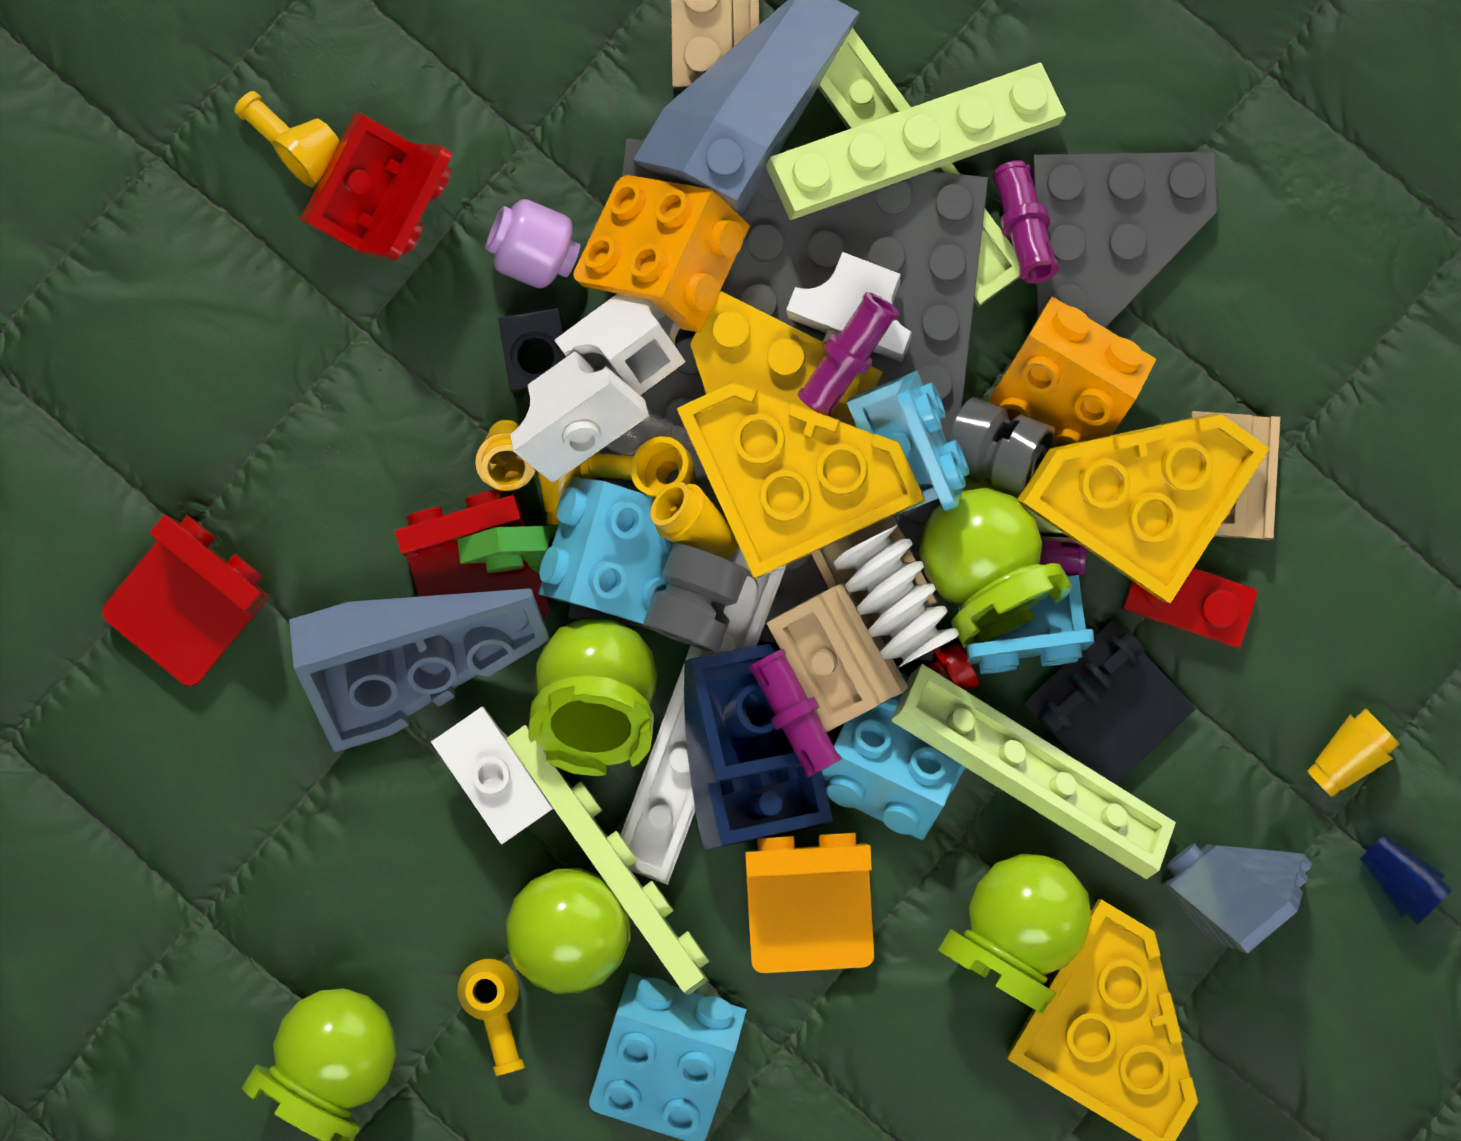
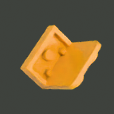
[574,175,750,333]
[987,296,1156,448]
[745,833,874,973]

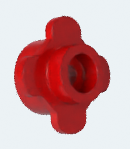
[926,642,979,691]

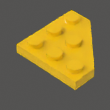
[690,291,883,427]
[677,382,926,579]
[1017,413,1270,603]
[1005,899,1198,1141]

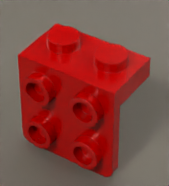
[299,113,452,261]
[394,489,550,620]
[102,514,271,686]

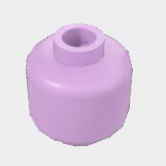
[485,199,580,289]

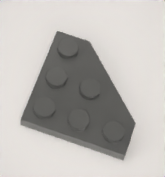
[1032,152,1217,328]

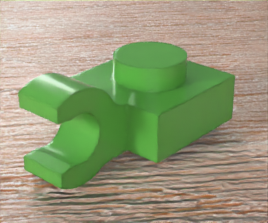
[457,525,558,574]

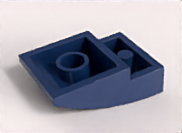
[684,642,833,851]

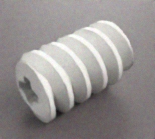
[834,525,959,667]

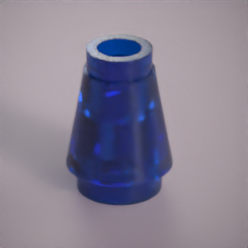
[1359,834,1453,925]

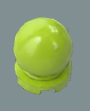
[919,488,1072,647]
[528,617,658,776]
[938,854,1092,1014]
[505,868,631,994]
[241,989,396,1141]

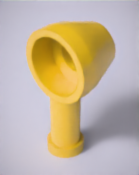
[234,91,340,188]
[580,436,696,499]
[457,959,525,1076]

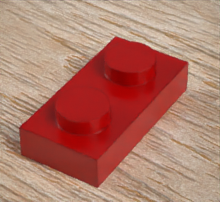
[1121,568,1259,649]

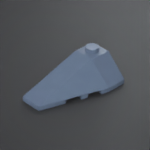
[633,0,860,217]
[289,589,550,752]
[1161,843,1312,954]

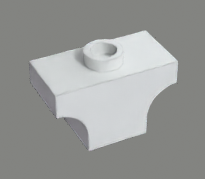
[786,252,911,362]
[554,293,686,395]
[510,351,649,483]
[431,707,554,844]

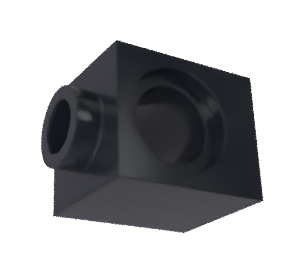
[498,308,566,405]

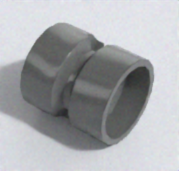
[947,397,1056,498]
[643,543,749,653]

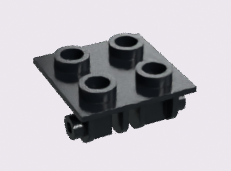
[1024,620,1196,785]

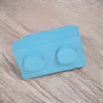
[846,371,969,516]
[538,477,674,624]
[958,575,1094,674]
[821,673,961,841]
[589,972,747,1141]

